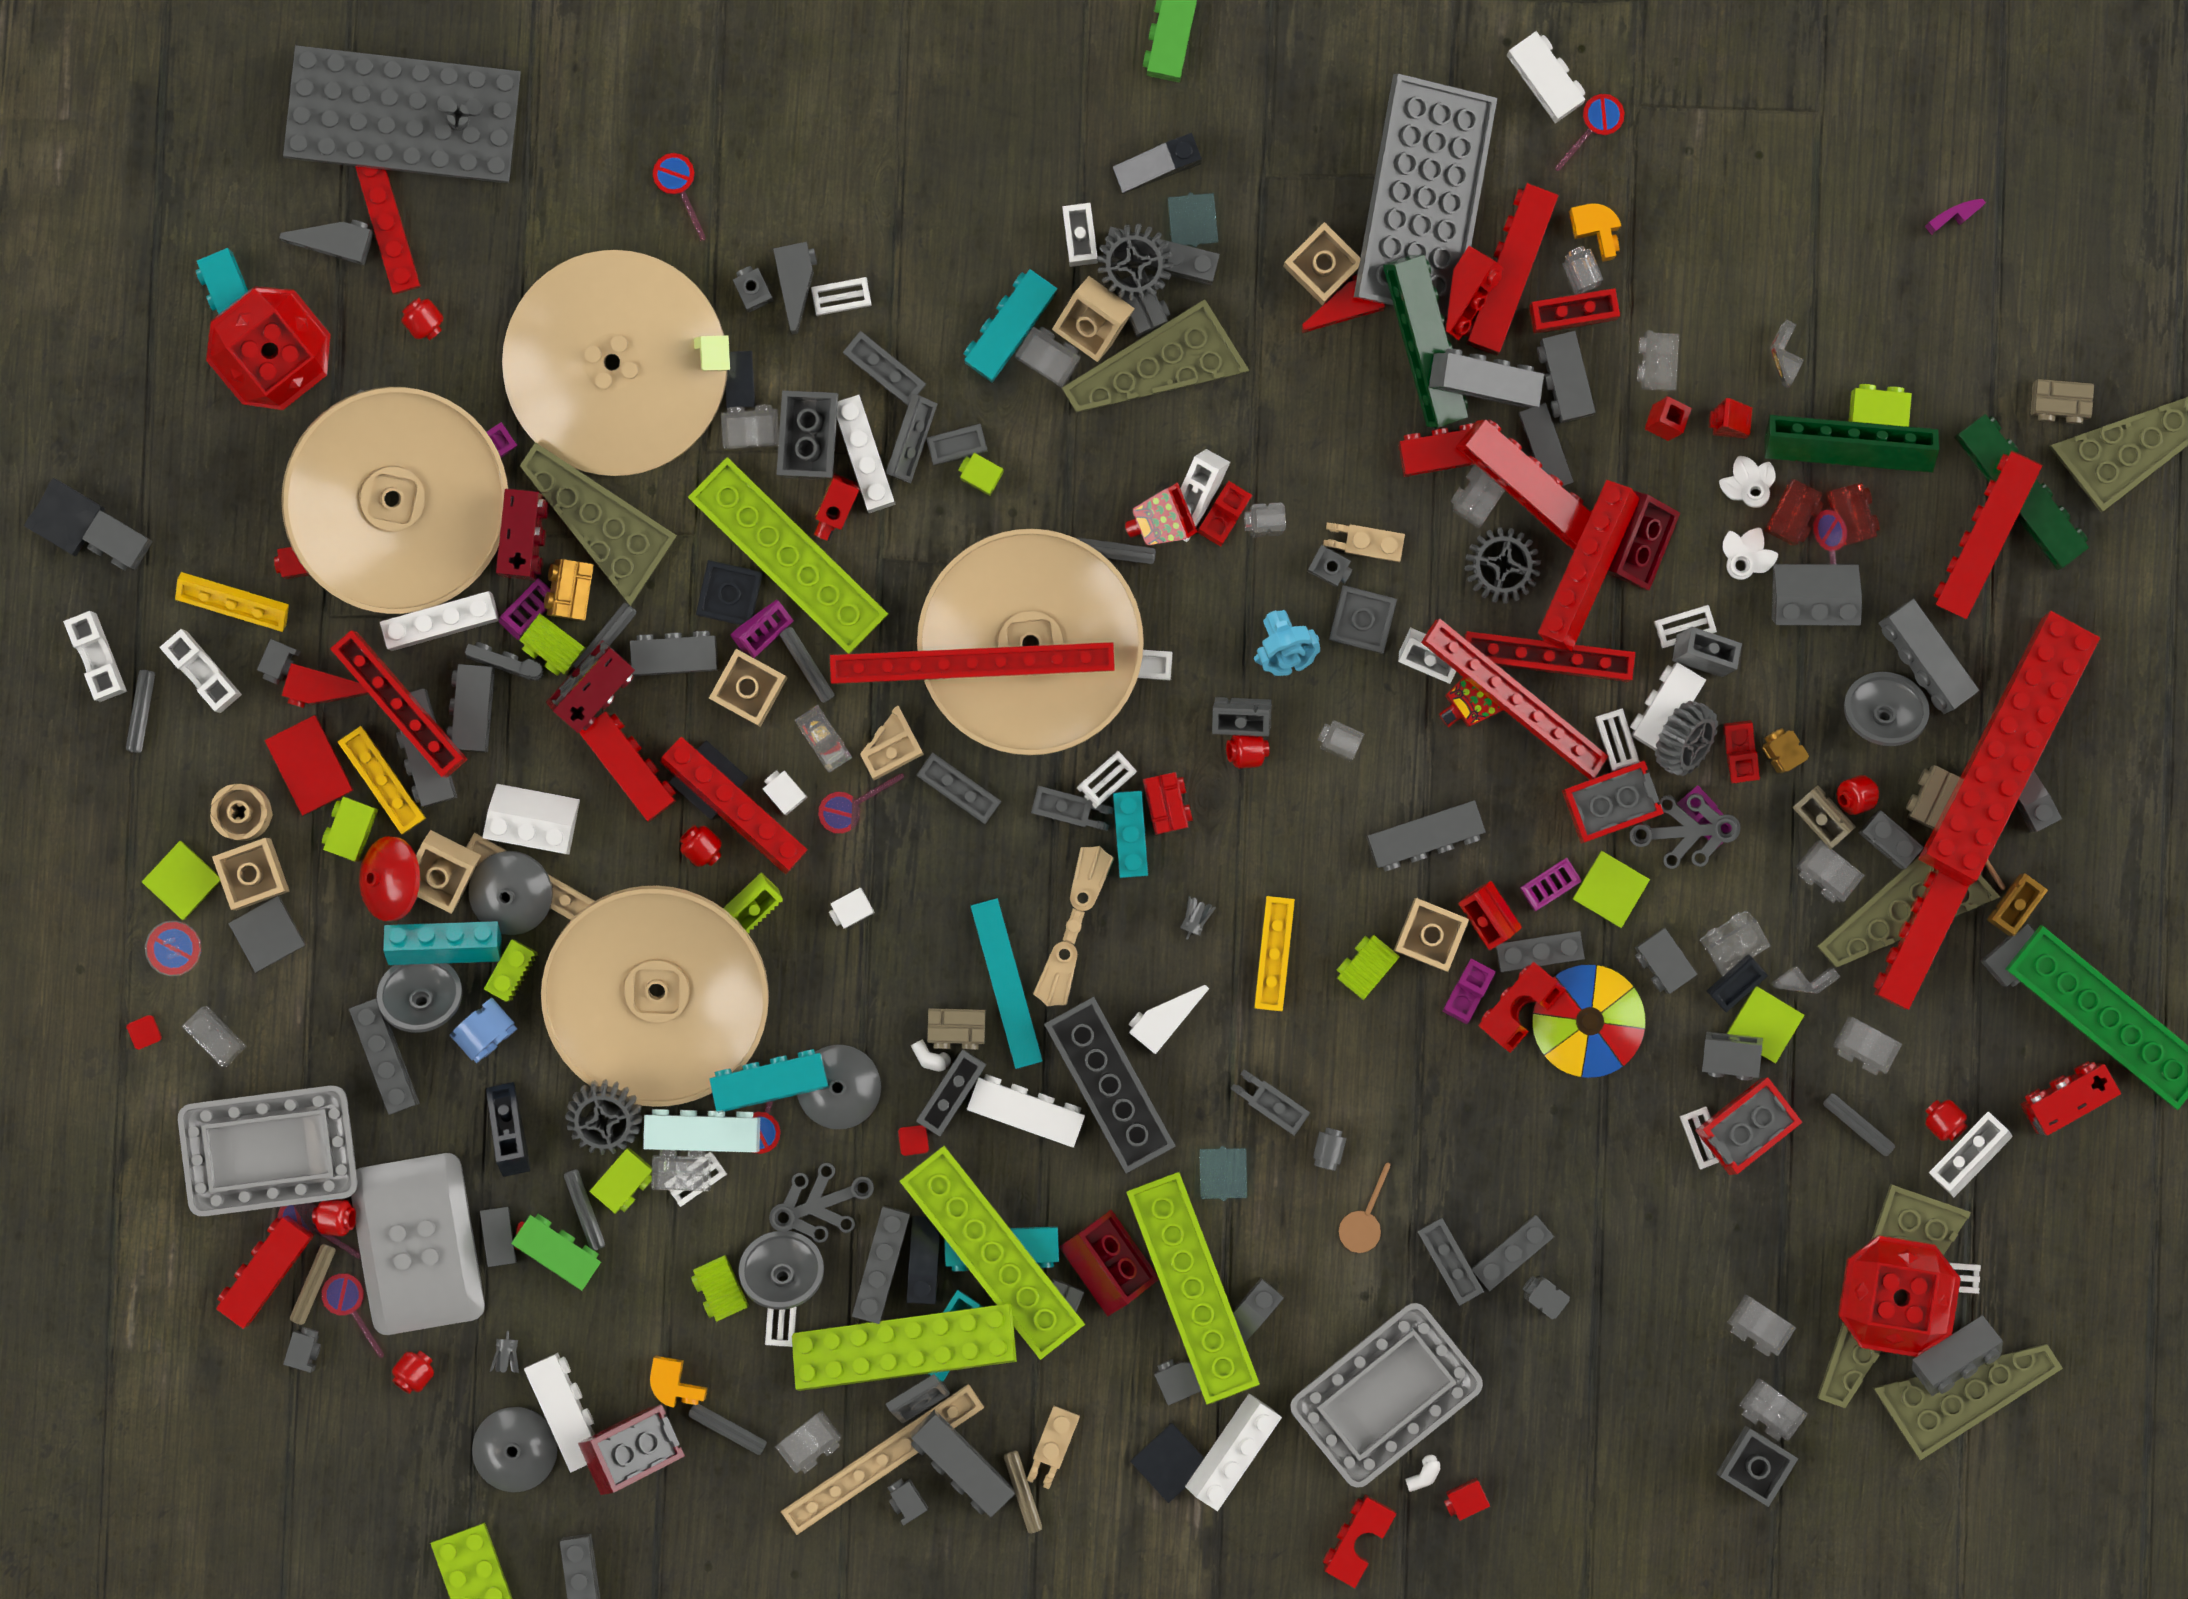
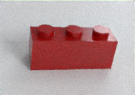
[1529,288,1620,334]
[1398,423,1476,477]

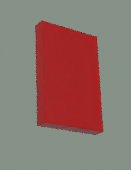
[264,715,354,816]

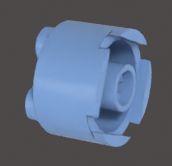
[450,998,517,1063]

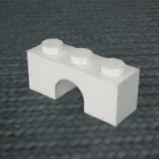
[63,611,127,702]
[159,629,242,713]

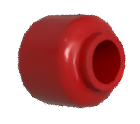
[401,297,444,340]
[1226,735,1269,769]
[1837,775,1879,815]
[680,825,722,867]
[1925,1100,1968,1142]
[312,1199,356,1237]
[392,1351,434,1394]

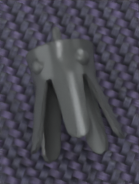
[1180,896,1216,940]
[490,1331,519,1374]

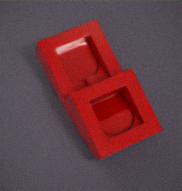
[1197,481,1252,547]
[1723,720,1760,783]

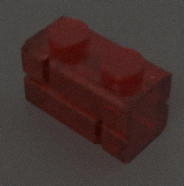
[1764,479,1824,546]
[1826,482,1880,547]

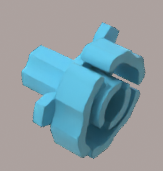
[1254,610,1320,676]

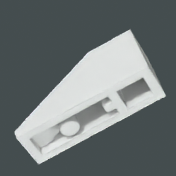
[1180,449,1230,542]
[1128,985,1209,1054]

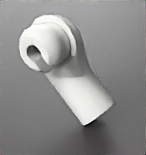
[911,1039,951,1072]
[1405,1455,1440,1492]

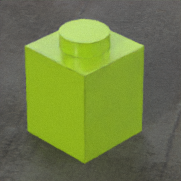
[958,453,1004,496]

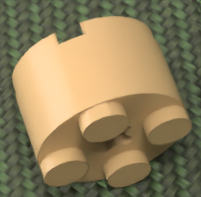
[210,784,273,841]

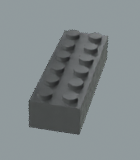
[1044,997,1175,1173]

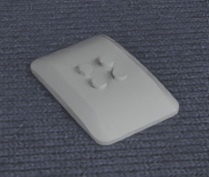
[178,1085,358,1216]
[351,1153,485,1335]
[1290,1303,1483,1487]

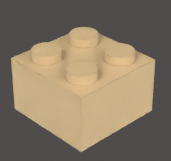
[1283,222,1360,306]
[1052,276,1135,362]
[709,649,787,727]
[416,830,481,914]
[212,838,290,911]
[1393,898,1469,972]

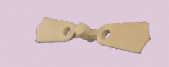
[1033,846,1114,1006]

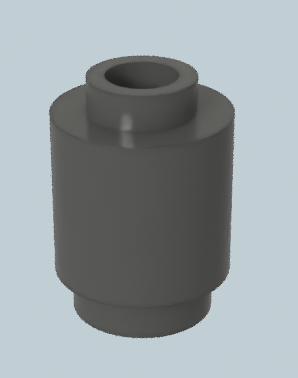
[1313,1127,1347,1171]

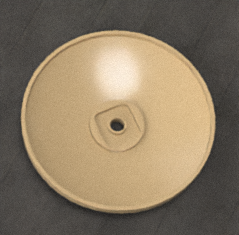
[502,250,727,476]
[282,387,508,614]
[917,529,1144,755]
[541,886,769,1107]

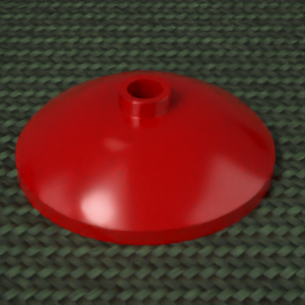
[359,836,420,921]

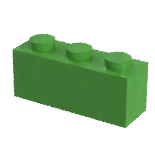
[1143,0,1197,83]
[510,1214,601,1291]

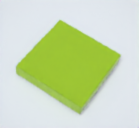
[142,841,221,920]
[1572,851,1650,928]
[1726,986,1804,1063]

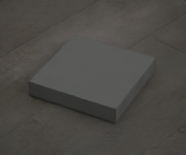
[1329,585,1397,654]
[228,896,306,973]
[886,1374,950,1423]

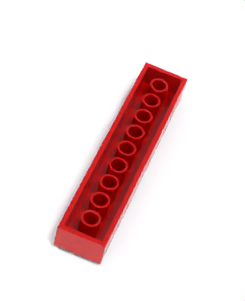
[1918,611,2100,886]

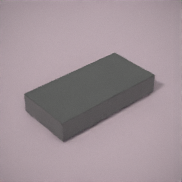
[926,424,988,466]
[480,1206,517,1267]

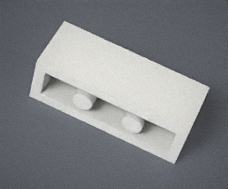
[1507,31,1585,123]
[1630,662,1706,751]
[1929,1112,2013,1197]

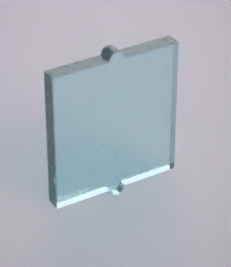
[1168,193,1218,248]
[1200,1146,1247,1201]

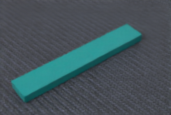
[971,898,1043,1069]

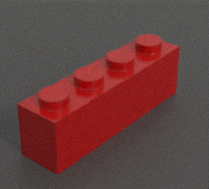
[579,711,677,822]
[216,1215,315,1329]

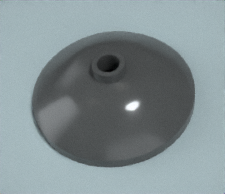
[1844,672,1929,746]
[468,851,553,935]
[377,963,462,1033]
[797,1045,881,1129]
[739,1231,824,1310]
[472,1407,557,1492]

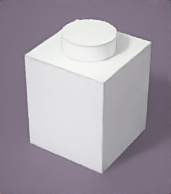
[763,771,807,815]
[829,888,875,929]

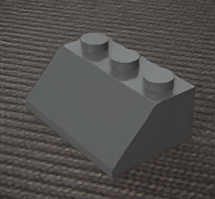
[777,391,838,480]
[1772,564,1862,625]

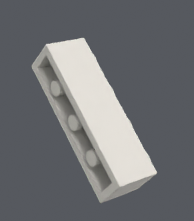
[837,395,896,513]
[380,591,499,651]
[967,1074,1085,1148]
[524,1353,595,1473]
[1185,1394,1282,1511]

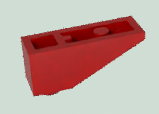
[1301,275,1385,333]
[282,663,370,708]

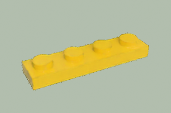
[175,572,289,632]
[338,726,426,835]
[1254,896,1295,1011]

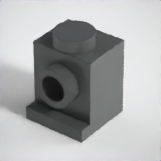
[733,266,774,313]
[1307,545,1353,587]
[257,639,301,685]
[283,1327,321,1373]
[887,1478,928,1526]

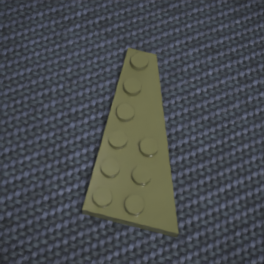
[1062,299,1249,413]
[2049,397,2188,512]
[520,442,677,606]
[1817,854,2000,967]
[1873,1344,2063,1460]

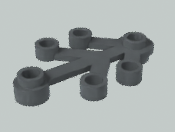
[1630,793,1741,869]
[769,1162,874,1243]

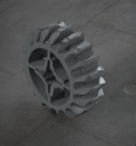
[1097,224,1174,301]
[1464,527,1541,604]
[1655,701,1718,776]
[565,1079,643,1155]

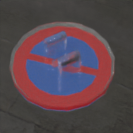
[145,920,201,976]

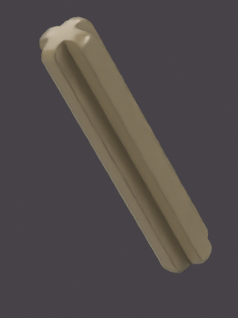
[290,1244,336,1325]
[1004,1451,1042,1533]

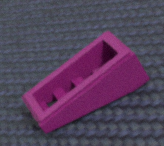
[498,578,551,640]
[730,600,794,658]
[1519,858,1582,911]

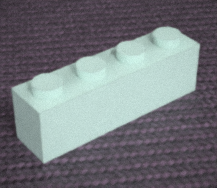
[643,1109,760,1152]

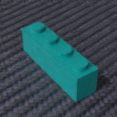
[963,269,1058,383]
[383,921,502,965]
[709,1049,829,1113]
[945,1226,1059,1271]

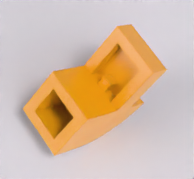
[1569,204,1621,262]
[650,1356,708,1408]

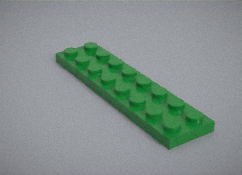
[2005,925,2188,1110]

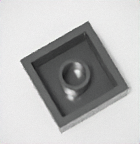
[1716,1425,1798,1507]

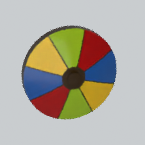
[1532,965,1645,1078]

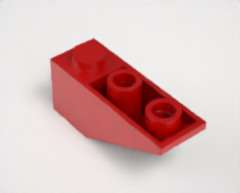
[1446,246,1504,340]
[1709,398,1752,439]

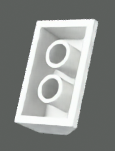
[483,784,580,855]

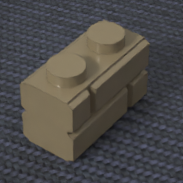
[2030,379,2094,424]
[1906,765,1960,829]
[1793,785,1856,849]
[928,1008,986,1049]

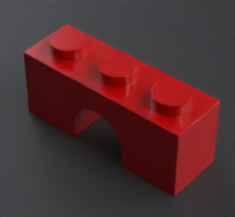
[1478,962,1566,1053]
[1322,1494,1396,1588]

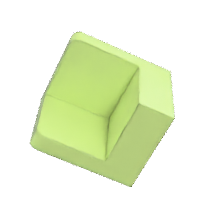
[694,336,730,371]

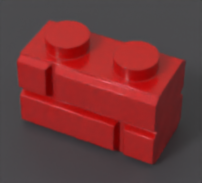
[1143,772,1193,835]
[1458,881,1522,950]

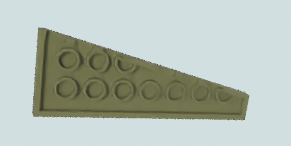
[1817,1184,1971,1408]

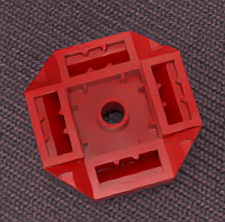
[206,286,330,410]
[1838,1235,1961,1357]

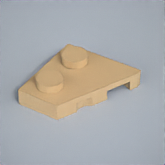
[860,706,924,780]

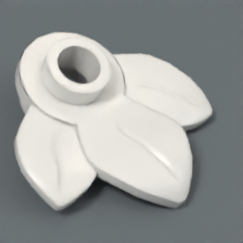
[1719,456,1775,508]
[1723,528,1778,580]

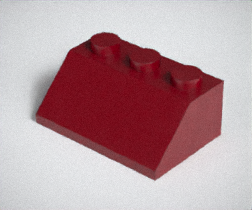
[1607,491,1680,591]
[1059,1210,1159,1317]

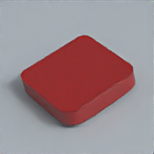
[127,1015,162,1050]
[898,1125,929,1156]

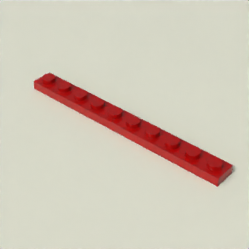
[830,642,1115,684]

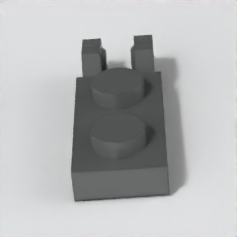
[465,642,544,681]
[1031,786,1114,831]
[1231,1070,1310,1136]

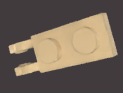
[1323,523,1405,562]
[1027,1405,1080,1489]

